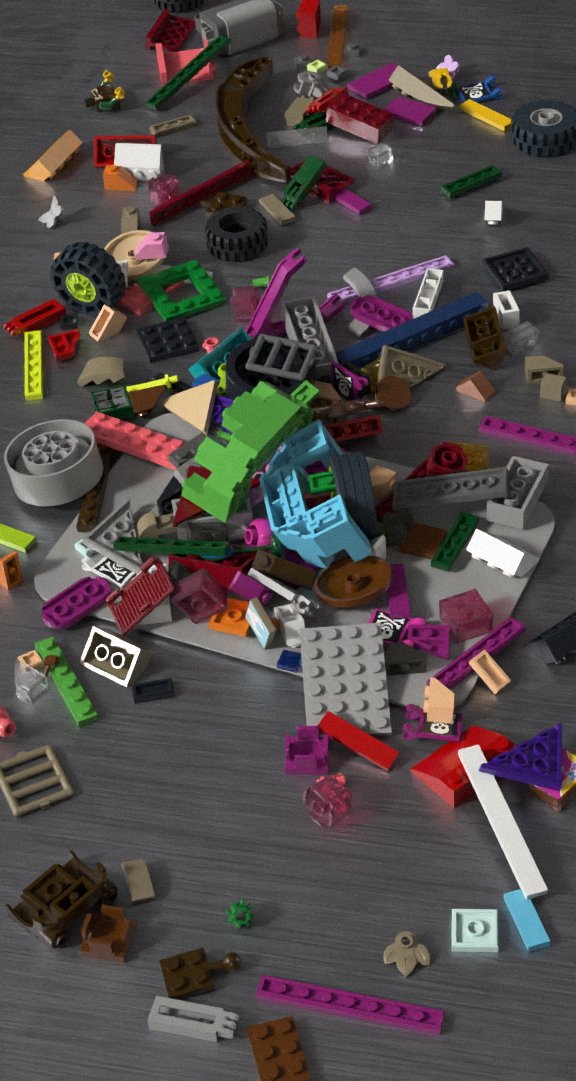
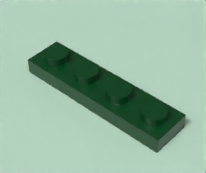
[441,165,502,198]
[431,512,479,572]

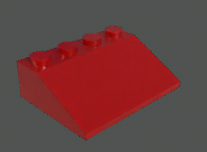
[410,725,516,808]

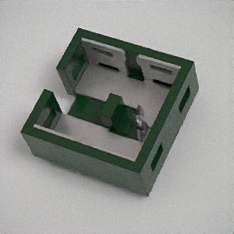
[91,385,134,420]

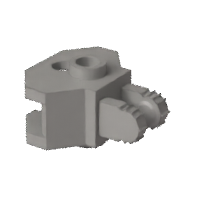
[294,71,329,98]

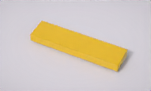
[459,99,511,131]

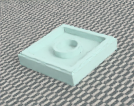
[452,909,498,952]

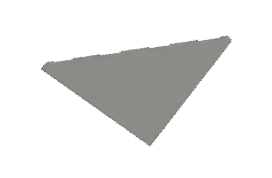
[83,499,142,574]

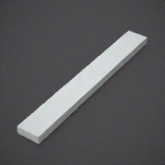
[458,744,548,900]

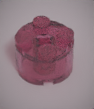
[148,174,181,208]
[230,286,261,321]
[303,775,353,827]

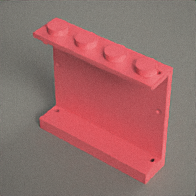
[156,38,216,86]

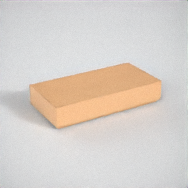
[469,649,511,694]

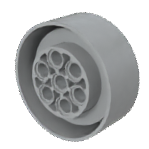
[4,419,103,506]

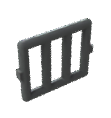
[245,334,317,381]

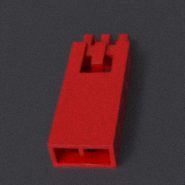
[306,87,349,114]
[3,299,66,337]

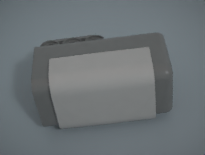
[195,0,284,57]

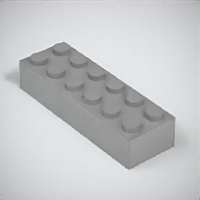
[281,296,339,381]

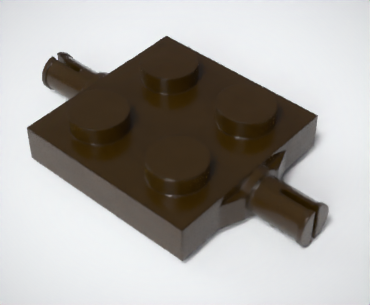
[201,192,250,217]

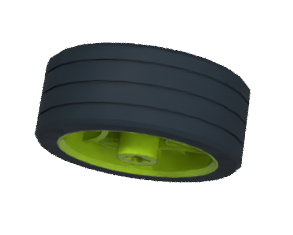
[327,452,377,540]

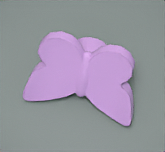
[436,55,460,80]

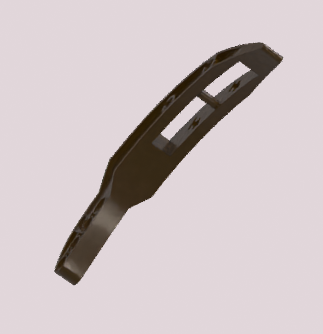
[216,57,289,182]

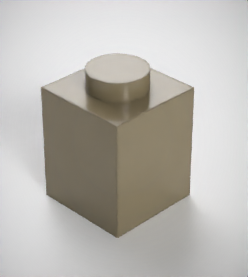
[540,373,568,402]

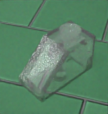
[15,659,49,705]

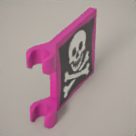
[367,608,426,655]

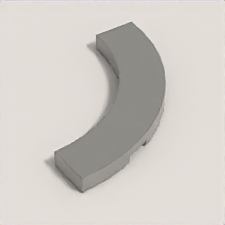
[343,267,377,338]

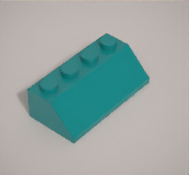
[188,327,251,380]

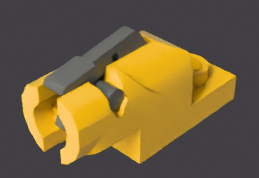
[429,67,452,94]

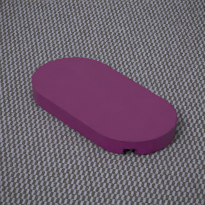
[350,295,414,332]
[41,576,111,629]

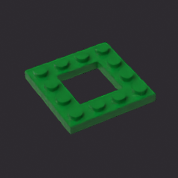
[137,260,226,322]

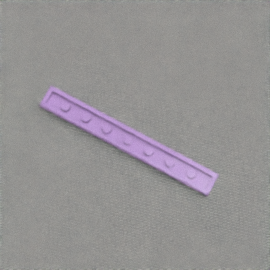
[327,255,454,306]

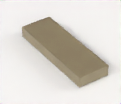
[150,115,197,138]
[259,194,296,226]

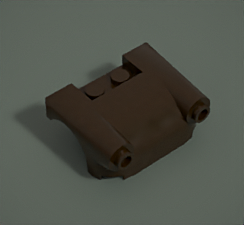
[5,850,118,949]

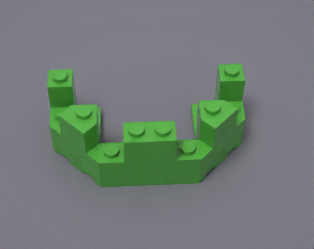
[181,381,314,523]

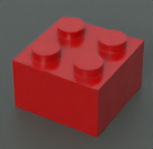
[296,0,321,38]

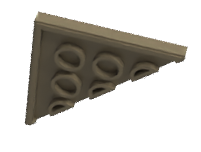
[373,345,446,410]

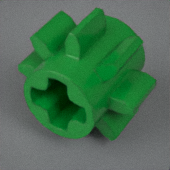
[226,898,255,929]

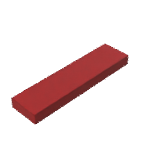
[317,711,399,772]

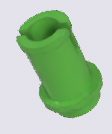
[253,275,272,289]

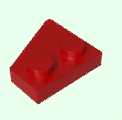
[48,329,81,361]

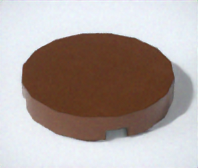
[376,376,411,411]

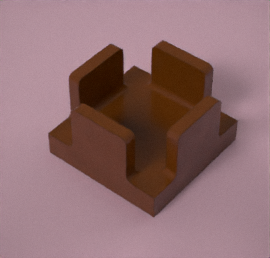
[80,905,137,963]

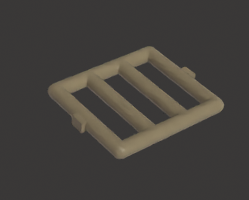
[0,745,74,816]

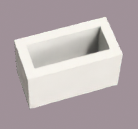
[493,290,520,330]

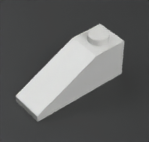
[274,604,305,648]

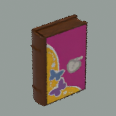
[529,748,576,811]

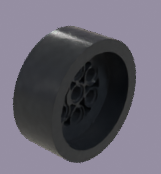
[225,338,316,407]

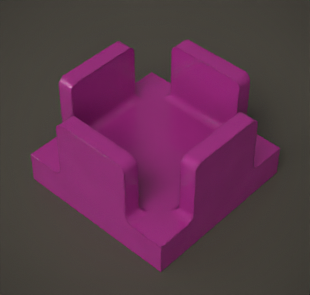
[285,726,330,775]

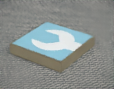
[245,597,276,650]

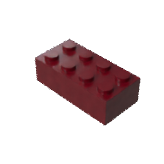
[326,93,395,144]

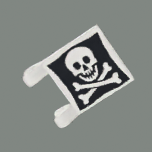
[81,556,145,588]

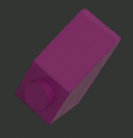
[228,571,274,607]

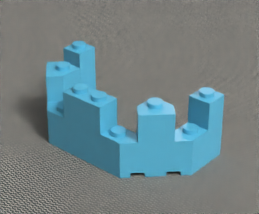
[259,419,372,569]

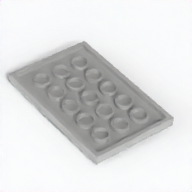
[299,623,392,741]

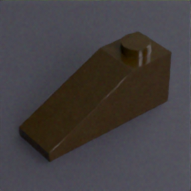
[251,549,318,591]

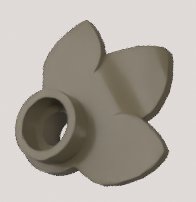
[384,931,430,977]

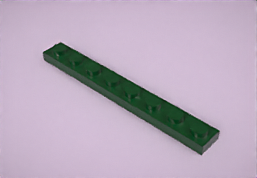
[145,36,231,110]

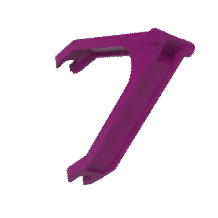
[244,249,346,339]

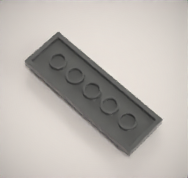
[392,467,508,511]

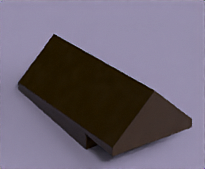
[463,306,507,371]

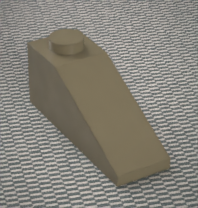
[121,207,141,234]

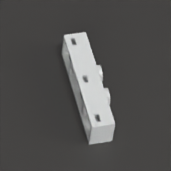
[413,268,444,318]

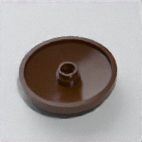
[314,555,393,608]

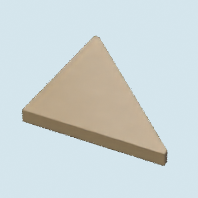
[159,380,218,435]

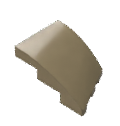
[77,356,126,387]

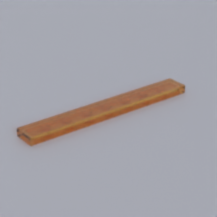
[326,5,348,69]

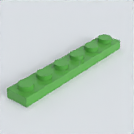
[34,636,98,727]

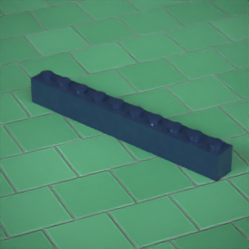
[335,292,488,374]

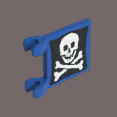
[457,76,503,103]

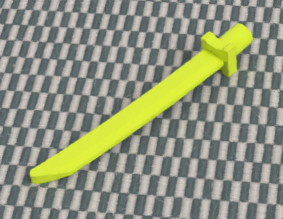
[126,374,179,393]

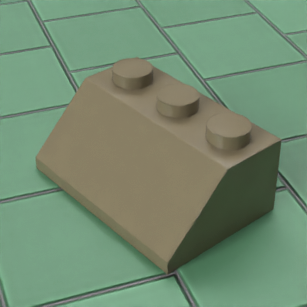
[79,626,153,687]

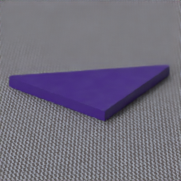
[479,723,562,791]

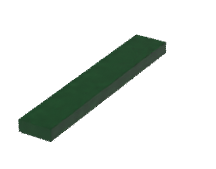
[113,536,230,556]

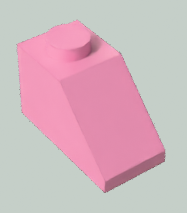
[134,232,169,259]

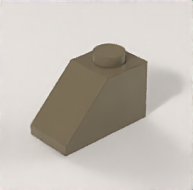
[525,355,564,384]

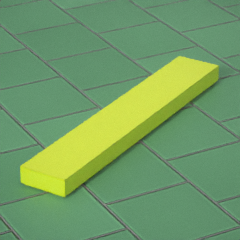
[25,330,43,401]

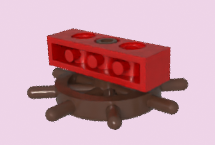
[311,399,384,442]

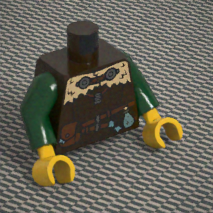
[84,70,125,112]

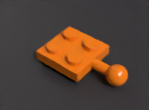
[208,597,280,637]

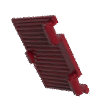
[105,557,176,636]

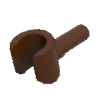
[41,655,59,682]

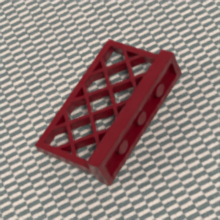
[145,9,195,52]
[286,160,355,204]

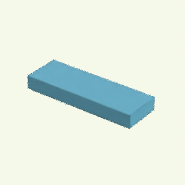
[504,889,550,952]

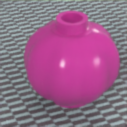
[245,518,274,551]

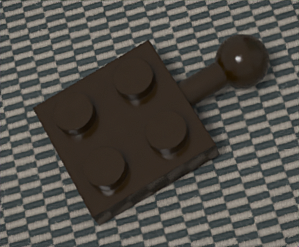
[159,947,241,1000]

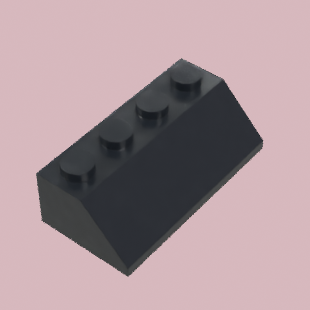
[525,611,576,665]

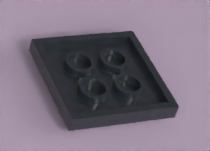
[482,247,549,291]
[136,317,199,363]

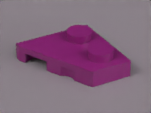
[408,625,449,660]

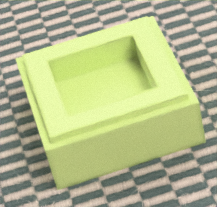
[307,60,328,74]

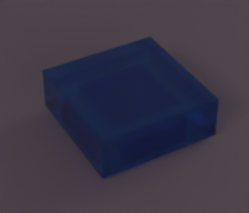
[277,650,301,673]

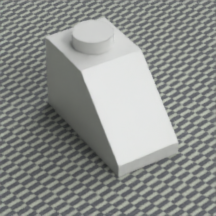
[485,201,503,226]

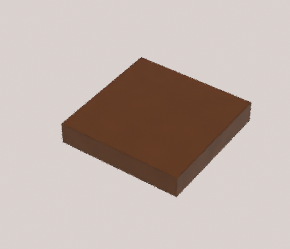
[398,522,447,559]

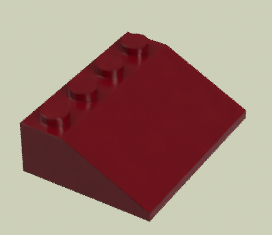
[168,539,258,592]

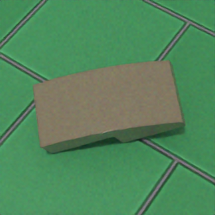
[121,859,155,903]

